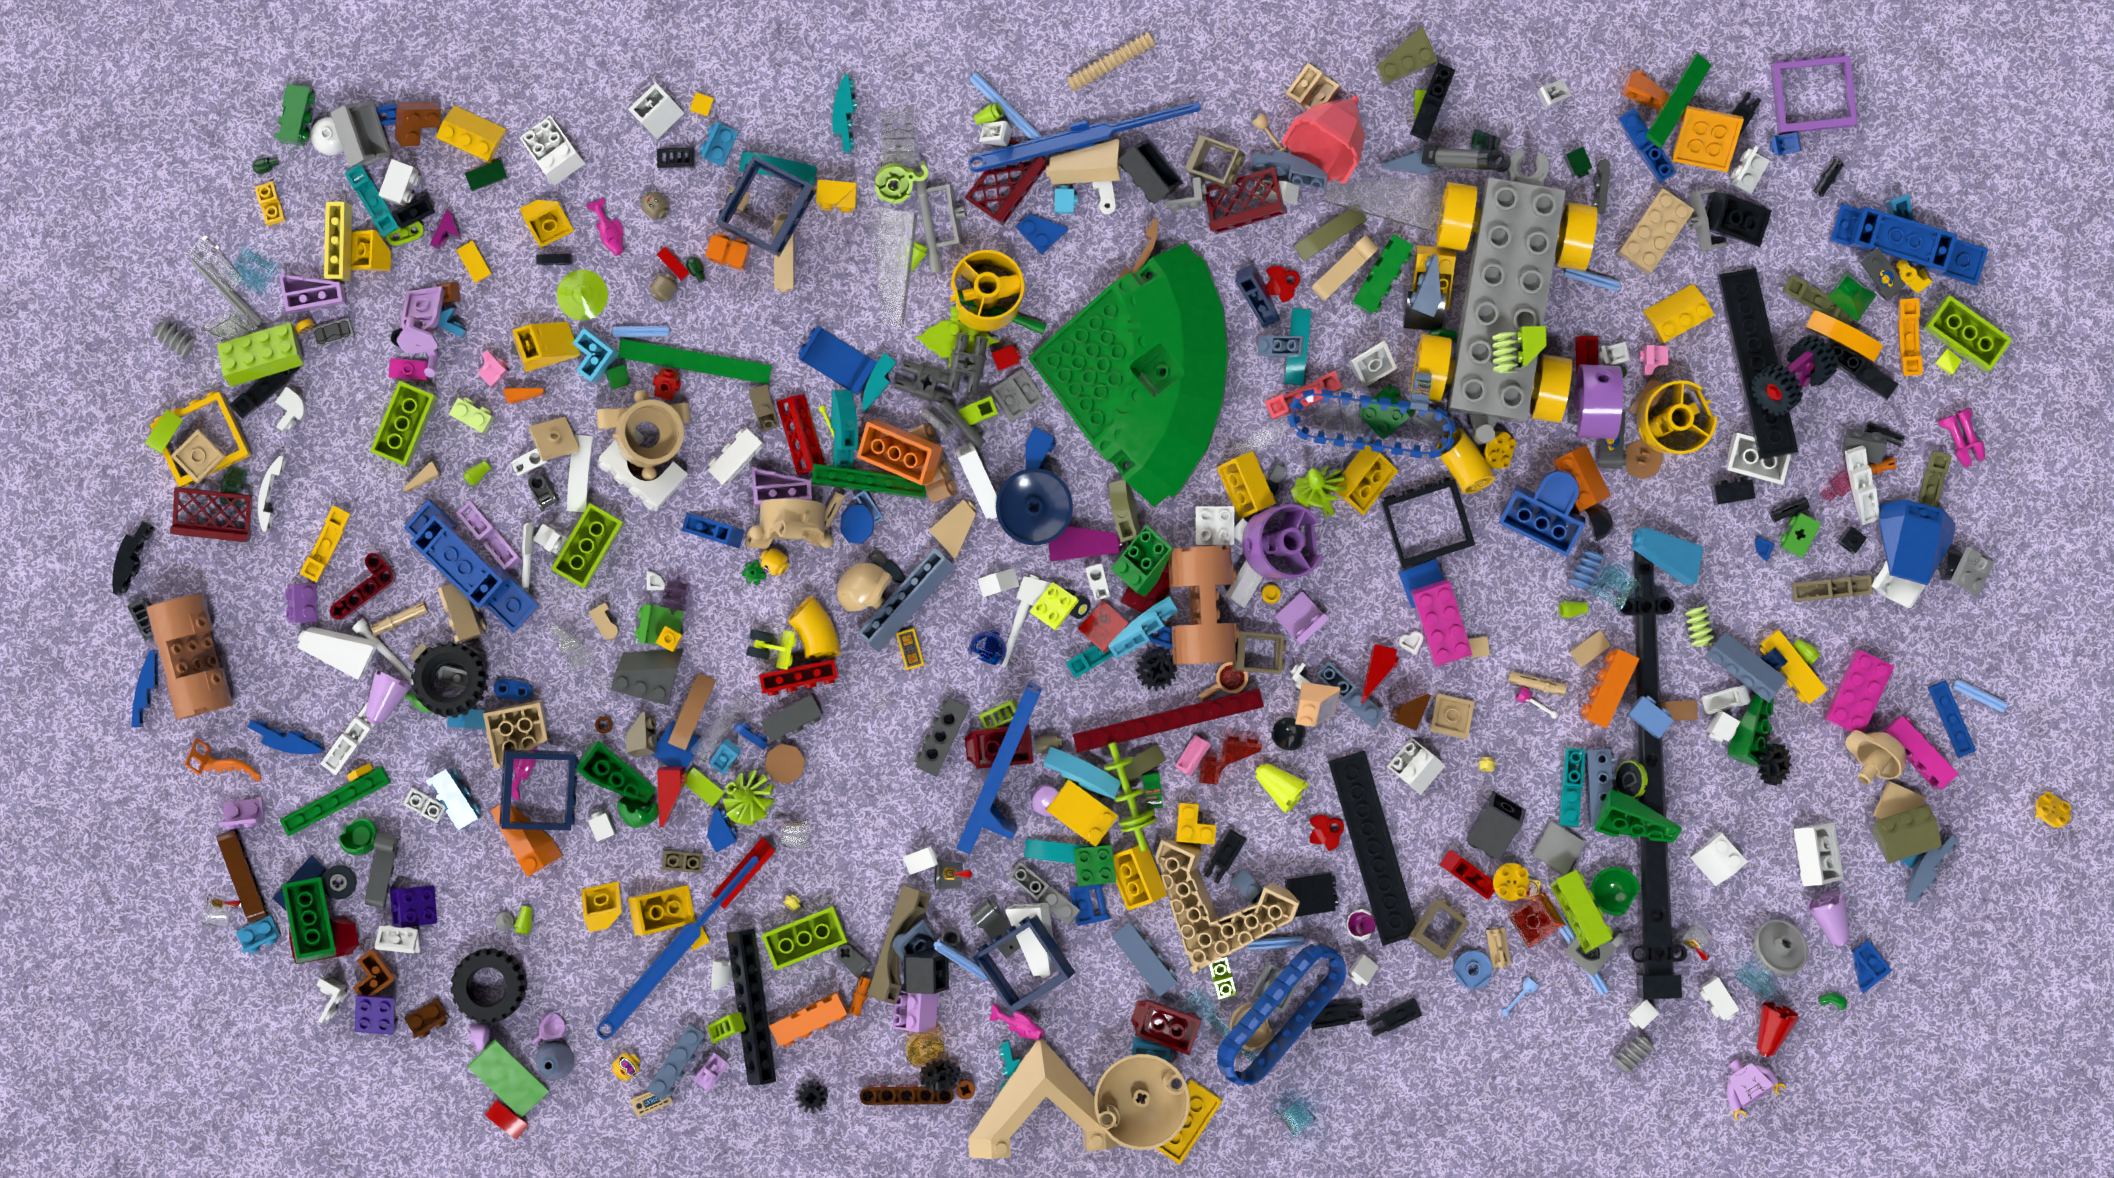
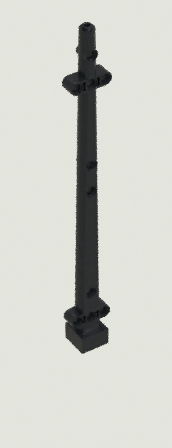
[1616,549,1687,999]

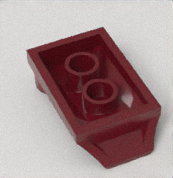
[1120,562,1170,613]
[965,724,1034,769]
[289,916,359,964]
[1131,999,1202,1055]

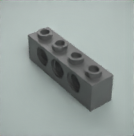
[914,697,970,777]

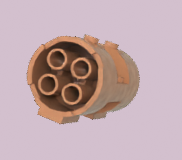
[1168,546,1239,665]
[146,593,233,720]

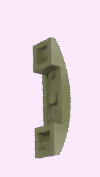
[1294,204,1367,262]
[1782,274,1853,326]
[1918,451,1952,508]
[1097,743,1166,799]

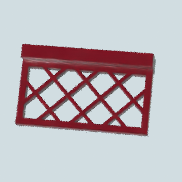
[965,137,1048,226]
[1205,167,1287,234]
[170,487,252,542]

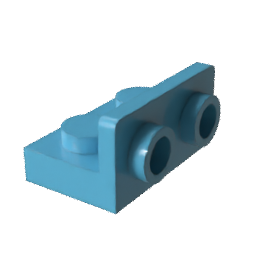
[700,121,739,167]
[236,915,281,955]

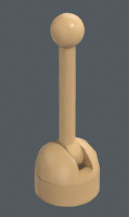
[1252,113,1286,152]

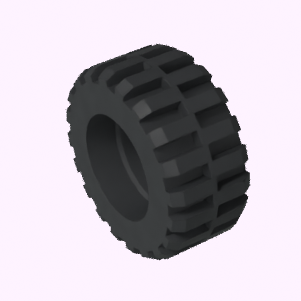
[450,948,527,1023]

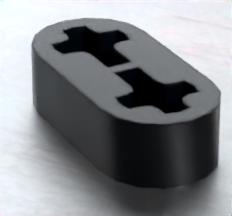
[536,254,572,266]

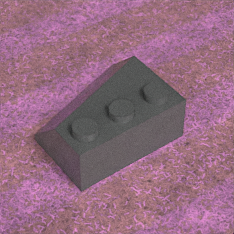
[611,649,684,705]

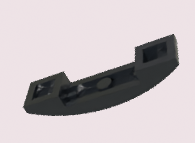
[229,367,300,419]

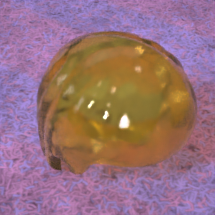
[905,1032,945,1067]

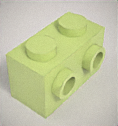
[449,397,494,434]

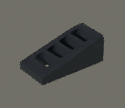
[657,147,696,168]
[127,598,154,641]

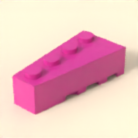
[1882,716,1959,789]

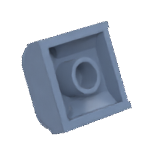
[893,920,937,963]

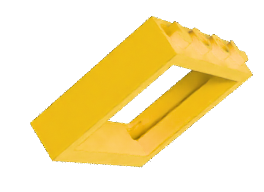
[150,391,252,488]

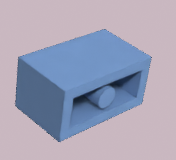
[1626,696,1674,738]

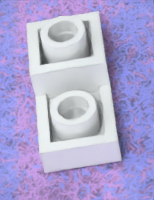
[402,787,445,823]
[903,846,938,875]

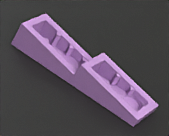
[456,500,522,572]

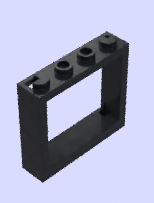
[1380,477,1475,568]

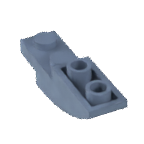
[1252,150,1328,190]
[1316,662,1386,729]
[1906,834,1958,903]

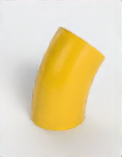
[1436,428,1496,494]
[787,595,842,660]

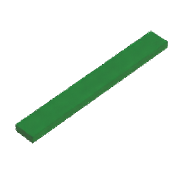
[617,339,772,385]

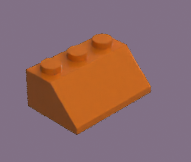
[1552,445,1611,512]

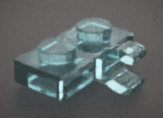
[1734,965,1778,1000]

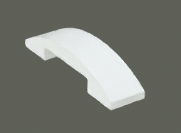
[567,435,594,512]
[258,456,287,532]

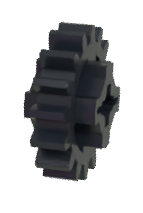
[1136,650,1177,691]
[1758,743,1792,786]
[920,1059,962,1093]

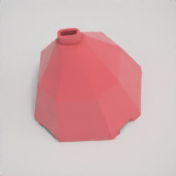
[1281,95,1365,184]

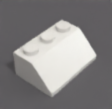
[708,428,765,487]
[1727,433,1791,485]
[1794,822,1844,886]

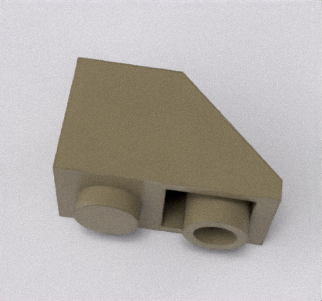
[749,384,780,432]
[626,712,657,758]

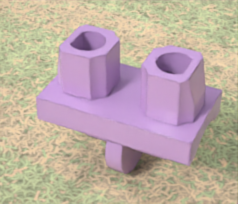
[693,1052,729,1092]

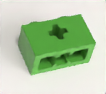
[1779,513,1821,558]

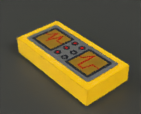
[896,628,925,670]

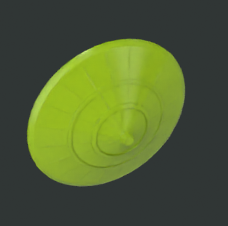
[557,269,608,321]

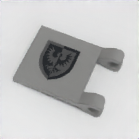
[1564,933,1625,977]

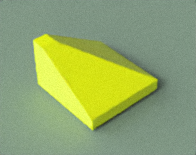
[1935,348,1962,375]

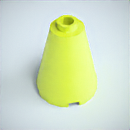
[1255,763,1309,814]

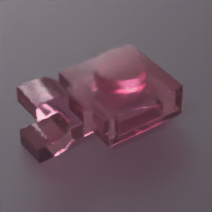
[1820,470,1851,502]

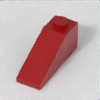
[1360,644,1399,704]
[657,767,687,827]
[1439,850,1495,900]

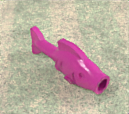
[586,198,624,256]
[511,746,538,800]
[990,1003,1044,1041]

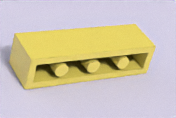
[324,202,352,281]

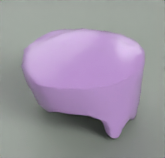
[1032,784,1059,817]
[467,1023,490,1053]

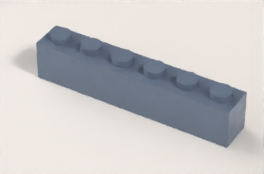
[857,548,956,652]

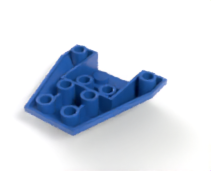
[1878,499,1955,585]

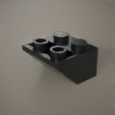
[904,947,949,994]

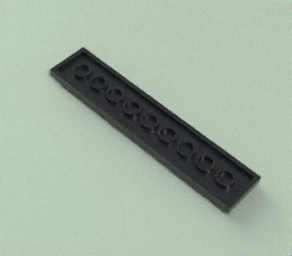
[1717,268,1799,460]
[1328,750,1416,946]

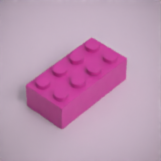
[1410,579,1473,667]
[1823,650,1895,733]

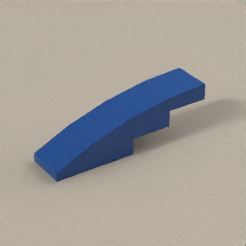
[131,650,158,728]

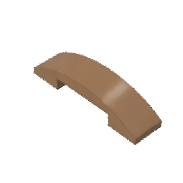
[1117,218,1158,280]
[668,673,716,751]

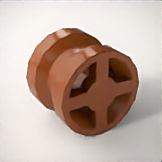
[956,1079,975,1100]

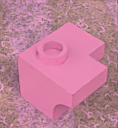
[1639,345,1668,376]
[477,350,509,388]

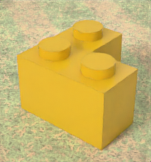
[1176,802,1216,845]

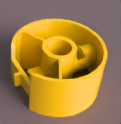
[950,250,1026,331]
[1636,381,1717,455]

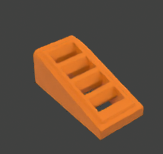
[503,388,546,405]

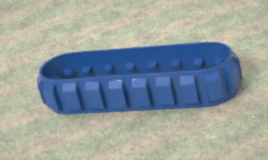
[1288,389,1456,459]
[1217,943,1347,1086]

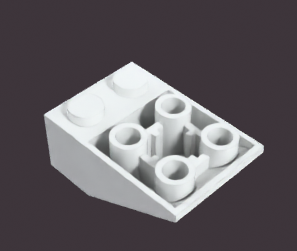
[519,115,585,186]

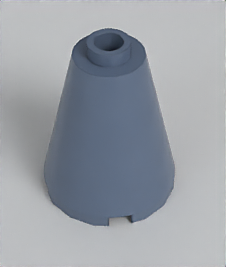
[536,1041,574,1080]

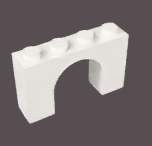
[598,429,688,512]

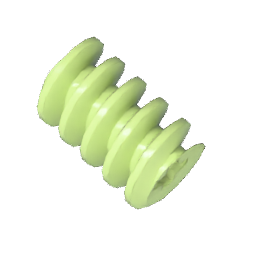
[1492,332,1518,373]
[1685,606,1715,647]

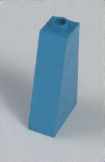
[1632,527,1704,586]

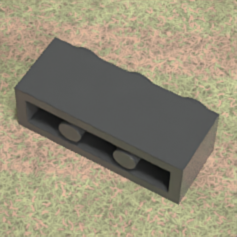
[761,694,823,743]

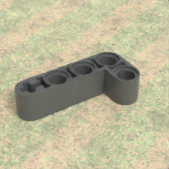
[365,831,401,909]

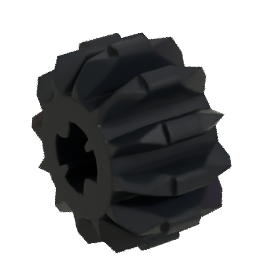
[795,1080,828,1114]

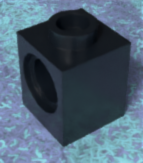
[1836,526,1867,554]

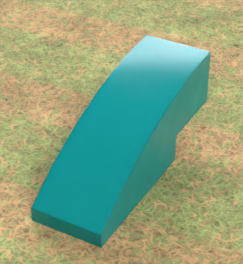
[862,353,897,412]

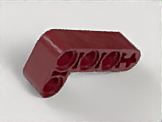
[330,553,396,620]

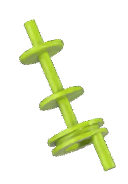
[1104,742,1157,852]

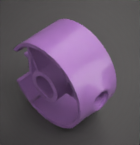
[1574,364,1623,439]
[1242,504,1323,580]

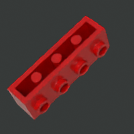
[759,659,839,696]

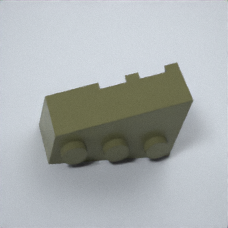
[1376,26,1438,87]

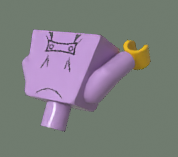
[1727,1059,1786,1121]

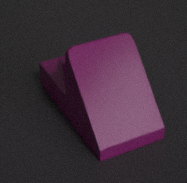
[430,210,462,249]

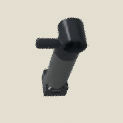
[1421,135,1511,173]

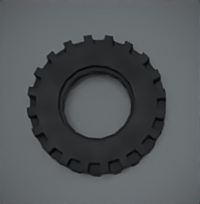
[411,641,489,718]

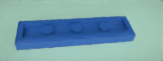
[1927,680,1976,758]

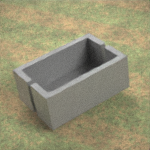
[330,101,391,167]

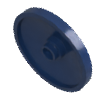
[996,468,1073,545]

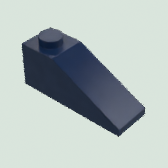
[1235,264,1280,327]

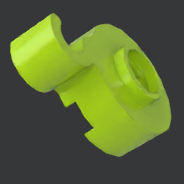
[875,161,928,204]

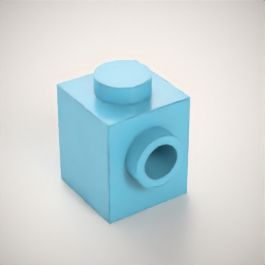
[1054,185,1078,214]

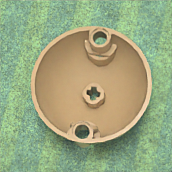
[1094,1054,1190,1150]

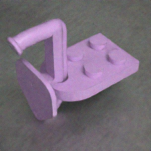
[397,286,445,377]

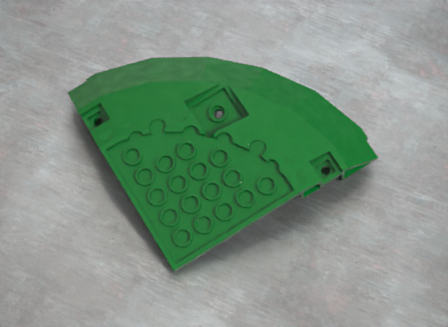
[1028,243,1229,507]

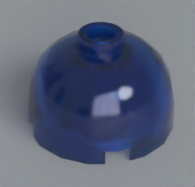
[967,630,1007,665]

